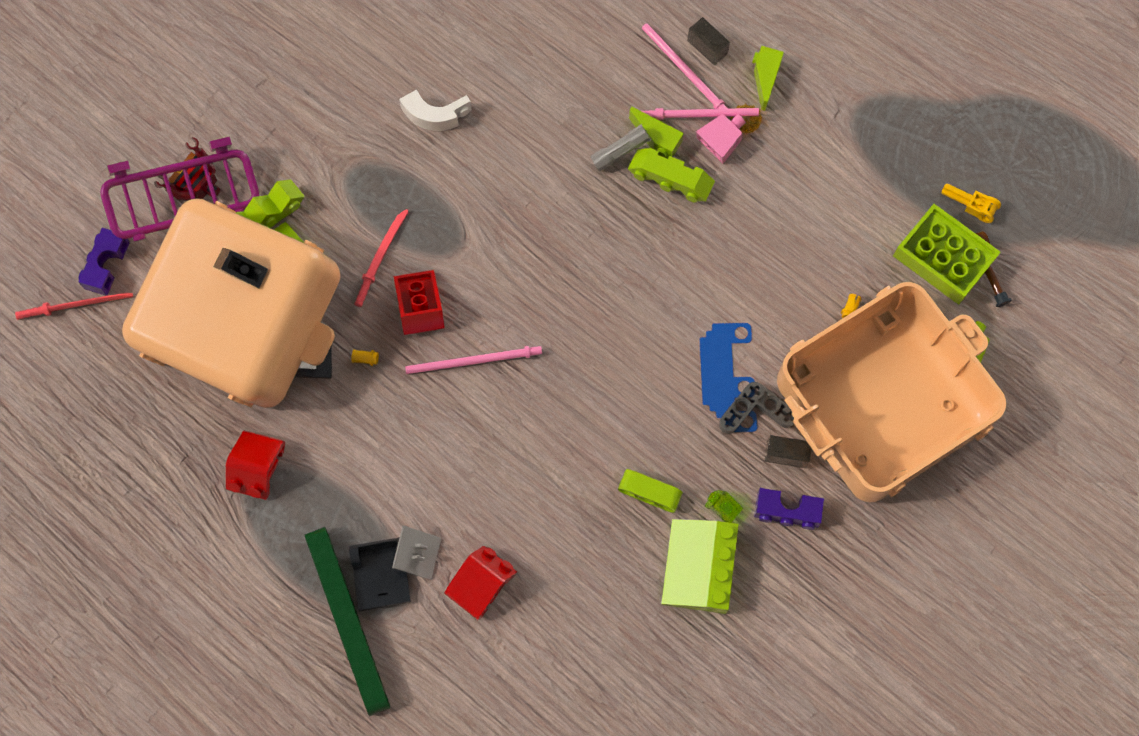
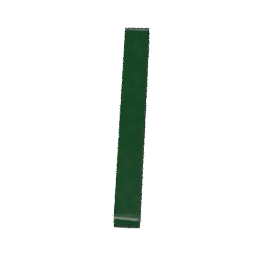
[304,527,391,717]

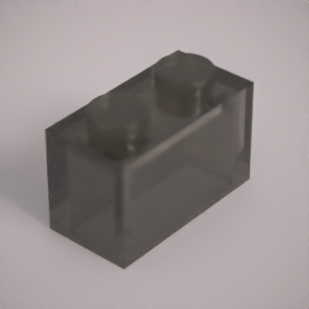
[687,17,730,65]
[764,435,812,469]

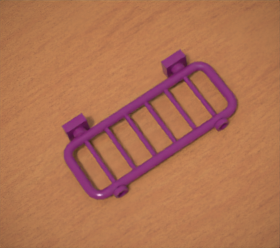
[100,136,259,242]

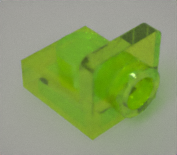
[704,490,743,523]

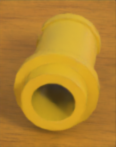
[841,294,861,318]
[351,349,379,366]

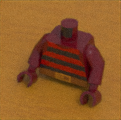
[154,137,220,201]

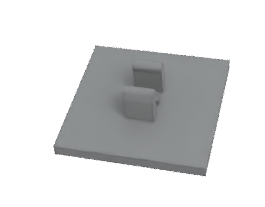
[392,526,441,580]

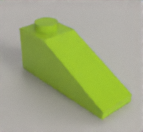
[752,45,784,111]
[629,106,684,159]

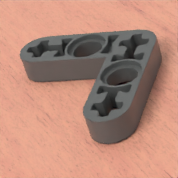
[719,382,795,434]

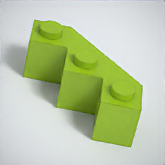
[628,148,715,203]
[236,179,305,228]

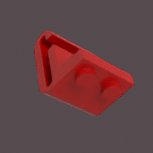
[225,430,285,500]
[444,546,517,620]

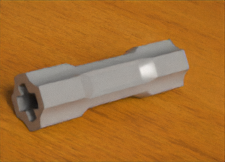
[591,124,651,171]

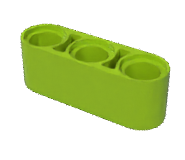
[618,469,683,513]

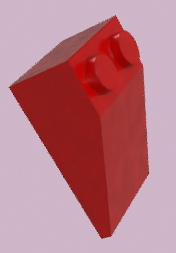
[393,270,445,335]

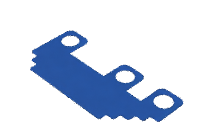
[699,323,757,432]

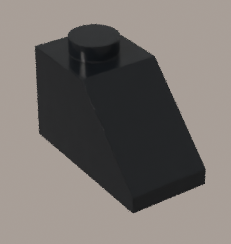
[213,248,268,289]

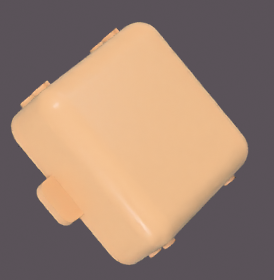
[122,199,340,408]
[777,282,1006,502]

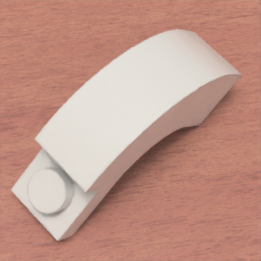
[399,90,472,131]

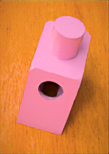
[696,114,746,164]

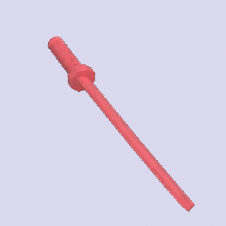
[354,209,409,307]
[15,293,133,320]

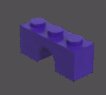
[78,228,130,296]
[754,488,824,530]

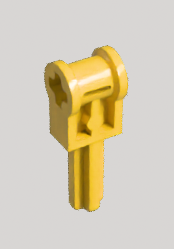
[941,184,1001,223]

